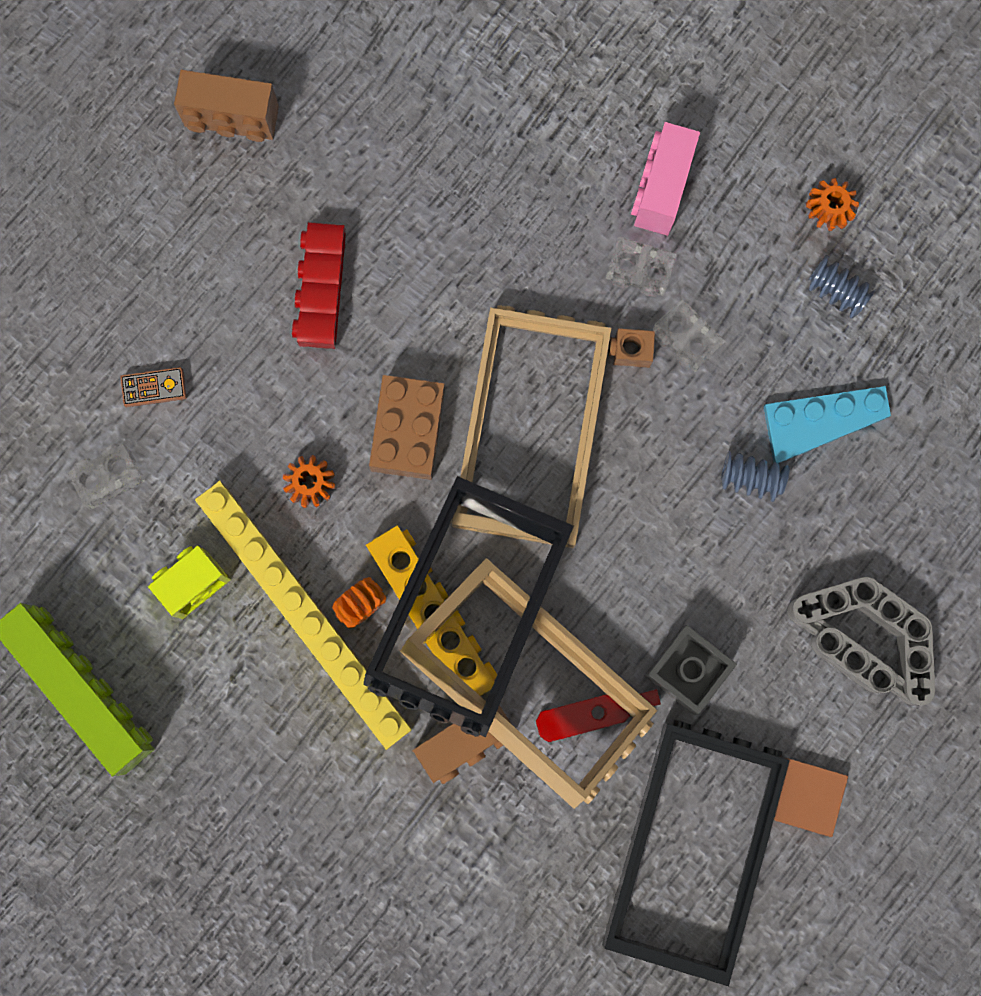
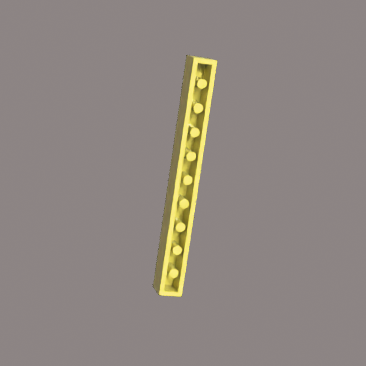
[195,481,413,750]

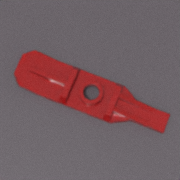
[536,689,661,742]

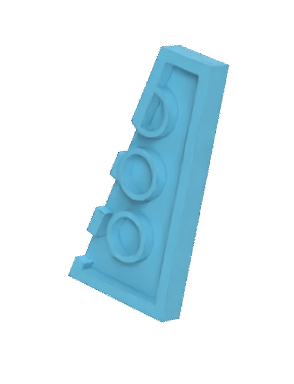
[763,386,891,464]

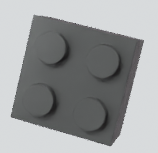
[644,625,737,715]

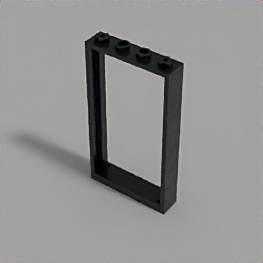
[363,476,574,737]
[602,719,790,987]

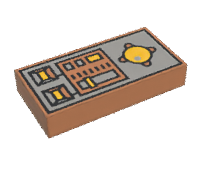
[120,367,187,408]

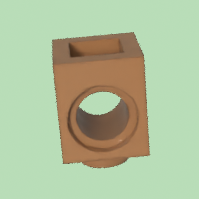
[609,328,655,368]

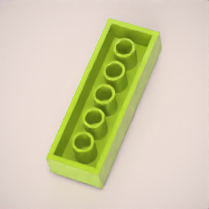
[0,603,155,777]

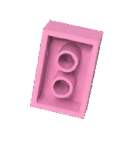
[631,122,700,236]

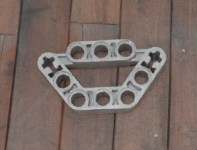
[787,577,935,706]

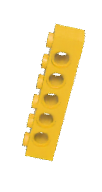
[366,525,497,696]

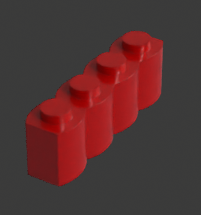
[292,222,346,349]

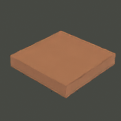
[774,758,848,837]

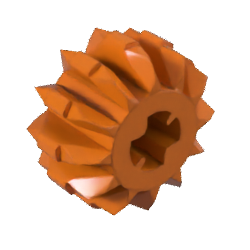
[806,178,859,231]
[283,455,336,508]
[332,577,386,628]

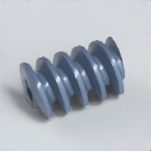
[808,255,876,319]
[721,450,790,502]

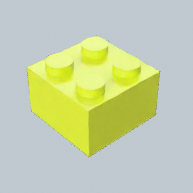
[148,545,231,619]

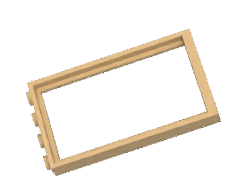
[452,305,612,548]
[400,558,657,809]

